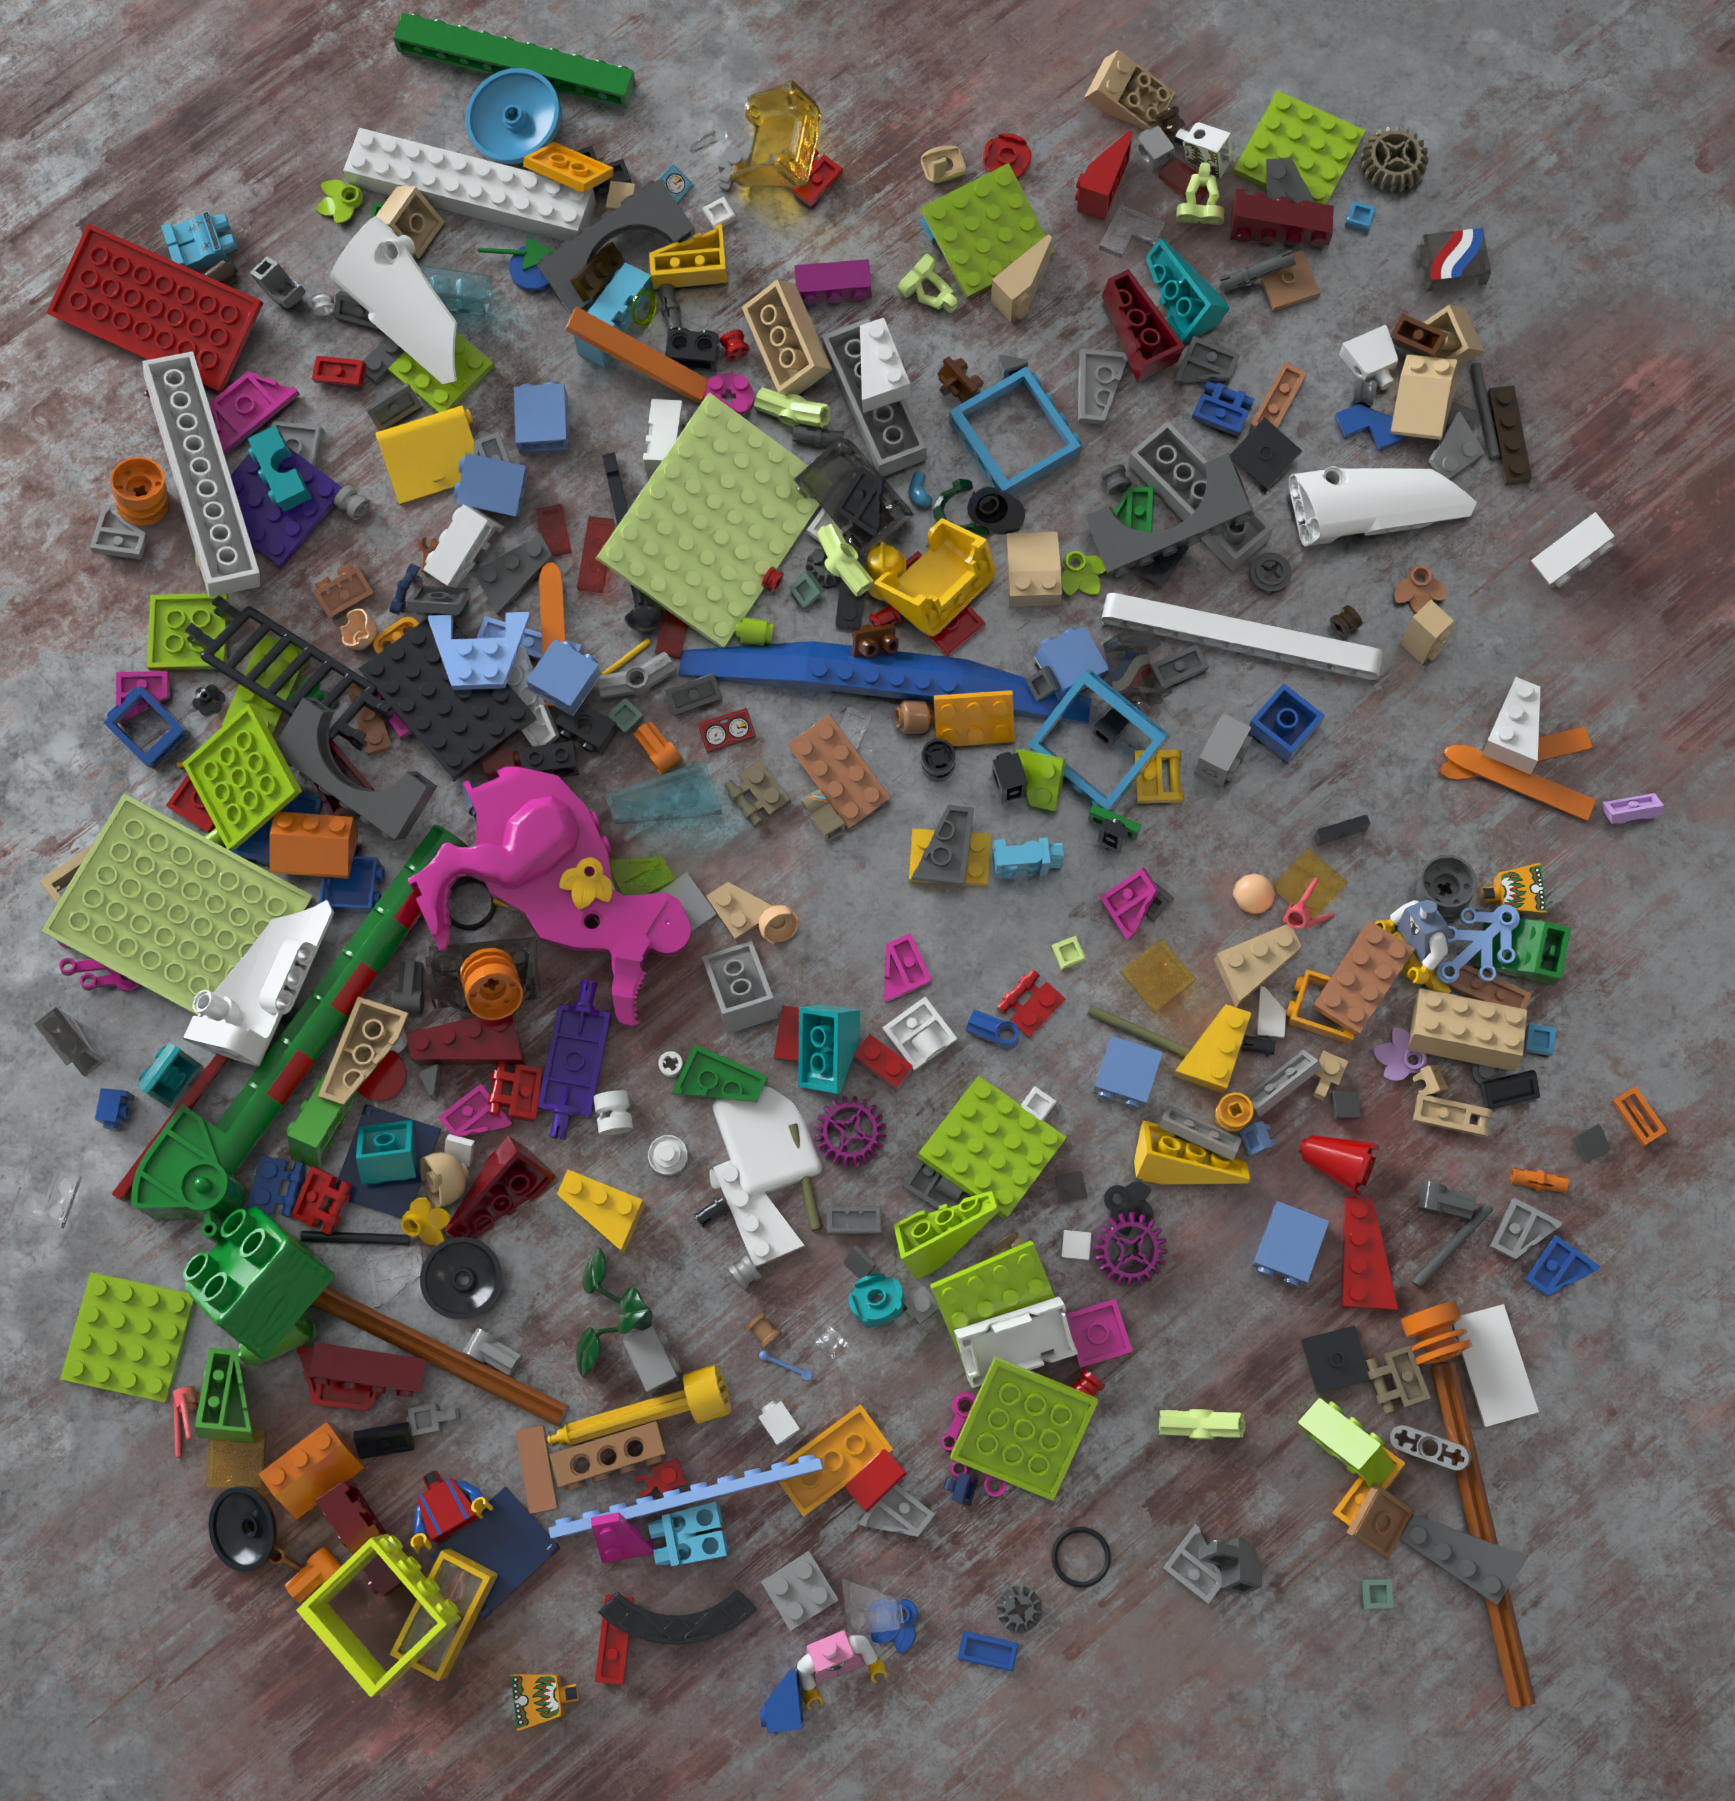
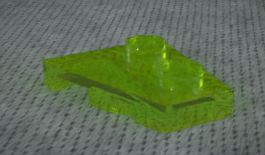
[609,856,675,896]

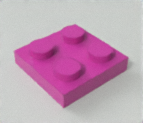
[1066,1298,1133,1369]

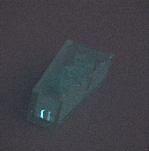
[417,264,493,315]
[605,760,723,825]

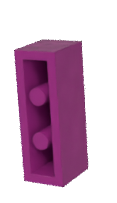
[794,259,872,305]

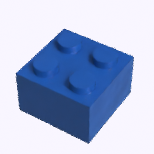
[1249,683,1325,763]

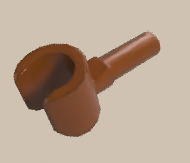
[419,537,438,573]
[269,1544,304,1572]

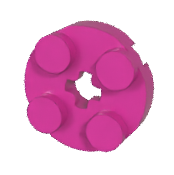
[703,373,754,417]

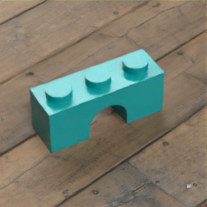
[248,426,312,512]

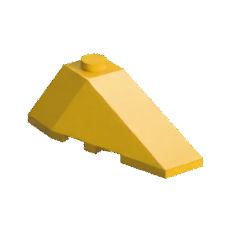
[1134,1120,1250,1185]

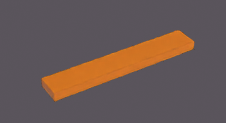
[565,306,709,404]

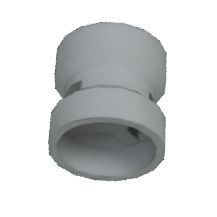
[334,485,370,520]

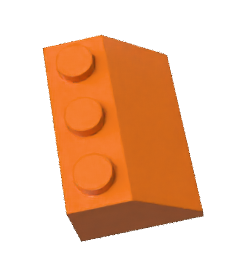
[270,812,359,879]
[259,1422,365,1520]

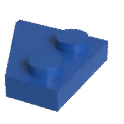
[1523,1235,1600,1297]

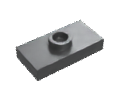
[827,1206,882,1235]

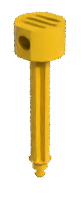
[547,1364,731,1446]

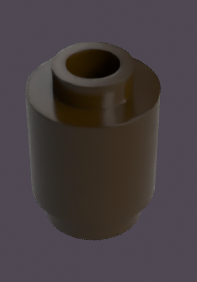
[203,259,238,286]

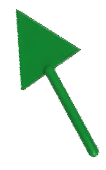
[478,236,555,270]

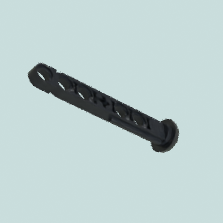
[602,452,664,632]

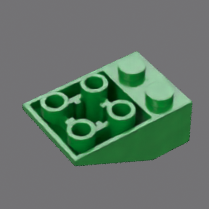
[1475,917,1571,986]

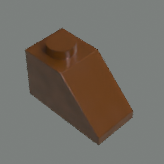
[1390,314,1448,357]

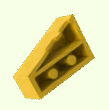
[649,224,728,289]
[1173,1004,1251,1094]
[557,1169,646,1254]

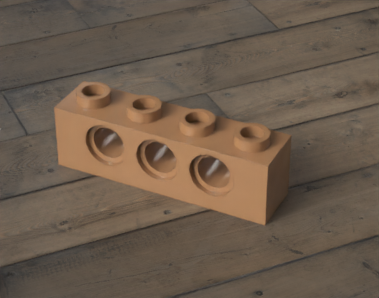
[549,1421,668,1491]

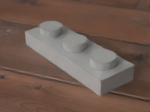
[1245,1049,1322,1117]
[1158,1105,1243,1161]

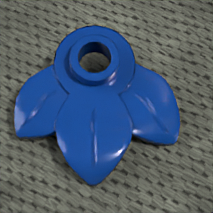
[870,1598,918,1654]

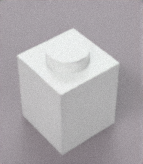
[758,1401,801,1446]

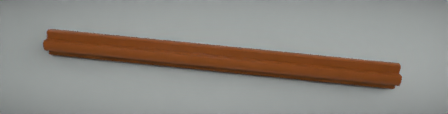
[311,1287,569,1427]
[1431,1362,1536,1708]

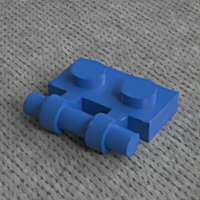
[1192,381,1255,437]
[246,1155,305,1217]

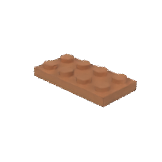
[787,714,891,829]
[1312,920,1415,1036]

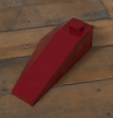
[445,1136,556,1239]

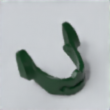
[933,478,990,537]

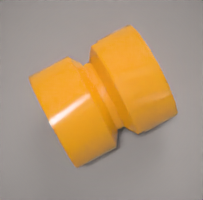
[1214,1092,1253,1133]

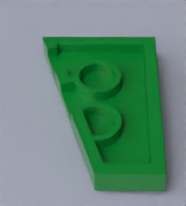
[672,1045,768,1103]

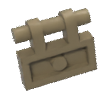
[724,760,791,826]
[1366,1345,1431,1414]

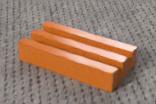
[1611,1086,1667,1147]

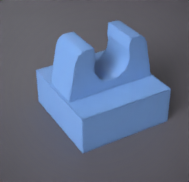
[1239,1121,1276,1157]

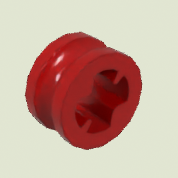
[761,566,784,593]

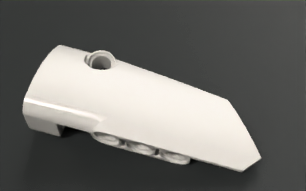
[330,216,457,384]
[1289,466,1477,546]

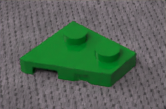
[1114,487,1154,532]

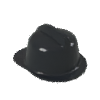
[967,486,1025,534]

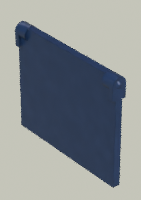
[334,1104,441,1219]
[430,1486,560,1619]

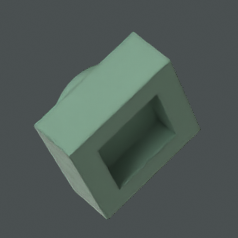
[789,571,825,608]
[607,698,644,735]
[1362,1579,1394,1609]

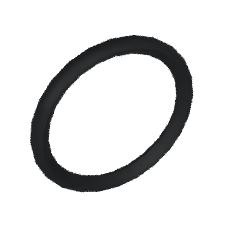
[449,876,497,930]
[1052,1527,1111,1588]

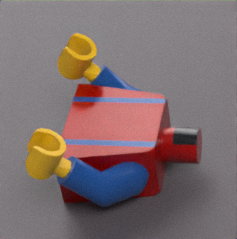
[411,1470,493,1554]

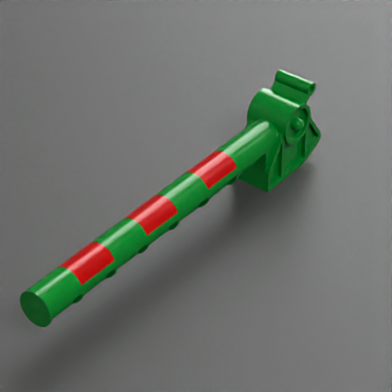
[131,824,468,1244]

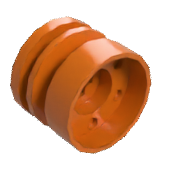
[110,457,170,526]
[460,948,523,1020]
[1400,1301,1473,1365]

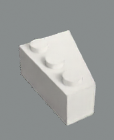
[860,318,911,413]
[643,399,688,480]
[1531,512,1616,589]

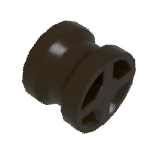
[1155,106,1185,135]
[1330,605,1363,638]

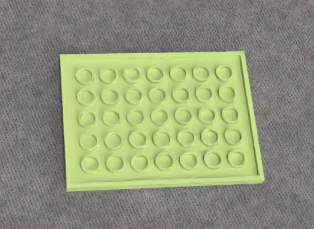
[595,393,833,648]
[41,793,313,1016]

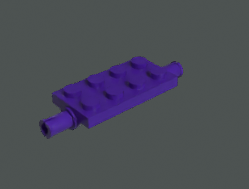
[537,980,612,1140]

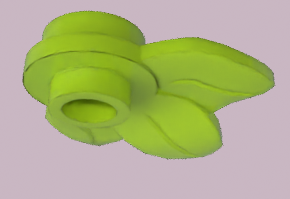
[316,180,363,224]
[1061,551,1106,596]

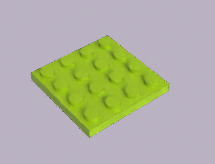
[1233,90,1366,204]
[920,163,1054,299]
[182,704,302,850]
[917,1075,1067,1220]
[930,1240,1055,1369]
[60,1272,196,1403]
[950,1356,1098,1501]

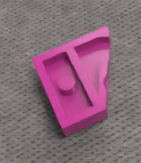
[884,933,932,1003]
[438,1083,513,1137]
[591,1512,655,1563]

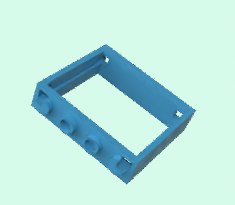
[949,367,1082,496]
[1027,670,1171,810]

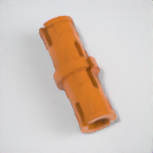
[1510,1167,1569,1194]

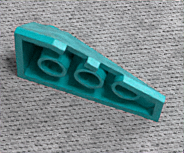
[1146,238,1230,343]

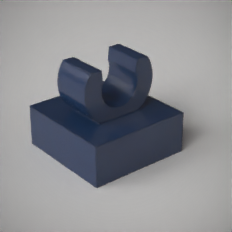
[943,1472,979,1506]

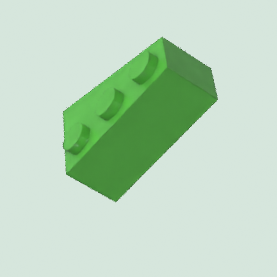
[286,1070,357,1169]
[195,1347,254,1443]

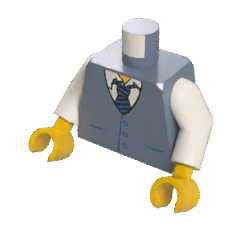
[1375,900,1449,984]

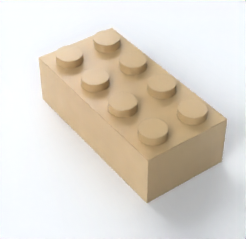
[742,279,833,395]
[1407,988,1527,1072]

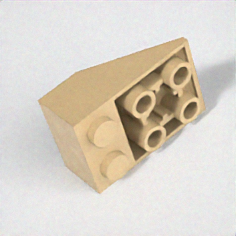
[1084,49,1175,130]

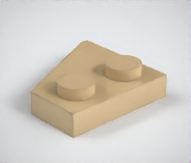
[706,882,772,941]

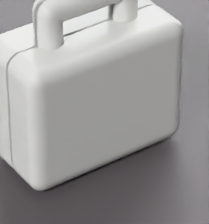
[709,1087,823,1197]

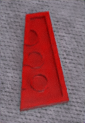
[1341,1196,1398,1311]

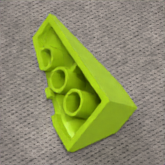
[894,1191,999,1280]

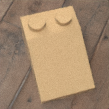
[991,234,1052,323]
[1391,355,1459,440]
[1006,532,1062,607]

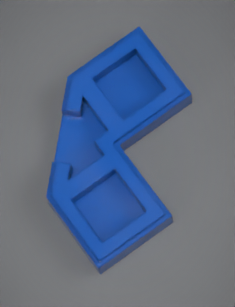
[1335,404,1403,451]

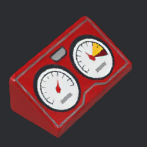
[698,708,756,753]

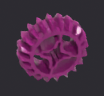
[814,1096,887,1169]
[1093,1212,1168,1287]

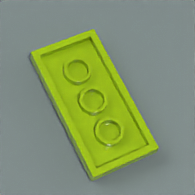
[221,635,306,738]

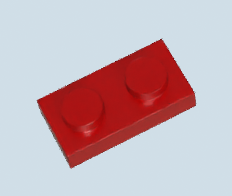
[312,356,366,388]

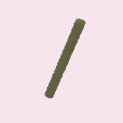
[1087,1005,1190,1058]
[788,1123,822,1231]

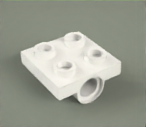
[882,997,957,1072]

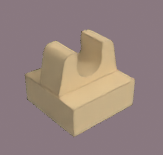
[1413,1065,1449,1095]

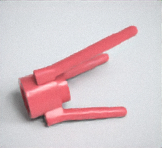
[1283,877,1335,929]
[172,1386,201,1458]

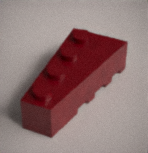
[1230,188,1334,246]
[406,1012,526,1065]
[315,1481,404,1596]

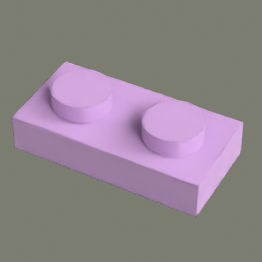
[1603,793,1664,824]

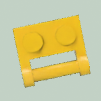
[1134,749,1184,804]

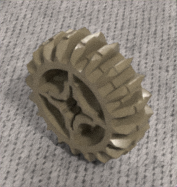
[1360,126,1429,193]

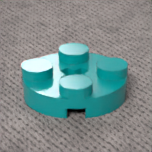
[849,1273,905,1328]

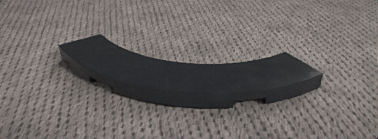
[598,1589,757,1645]

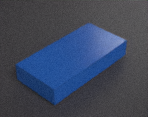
[958,1631,1019,1672]

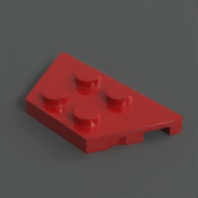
[297,1346,382,1411]

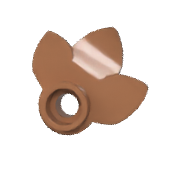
[1394,566,1446,613]

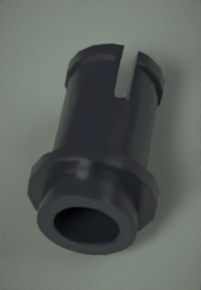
[1242,1035,1276,1057]
[694,1196,730,1229]

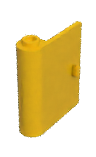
[376,405,474,504]

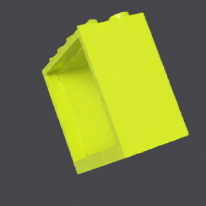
[296,1534,462,1697]

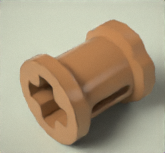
[746,1312,782,1349]

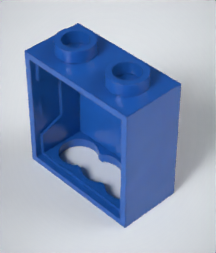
[319,856,385,914]

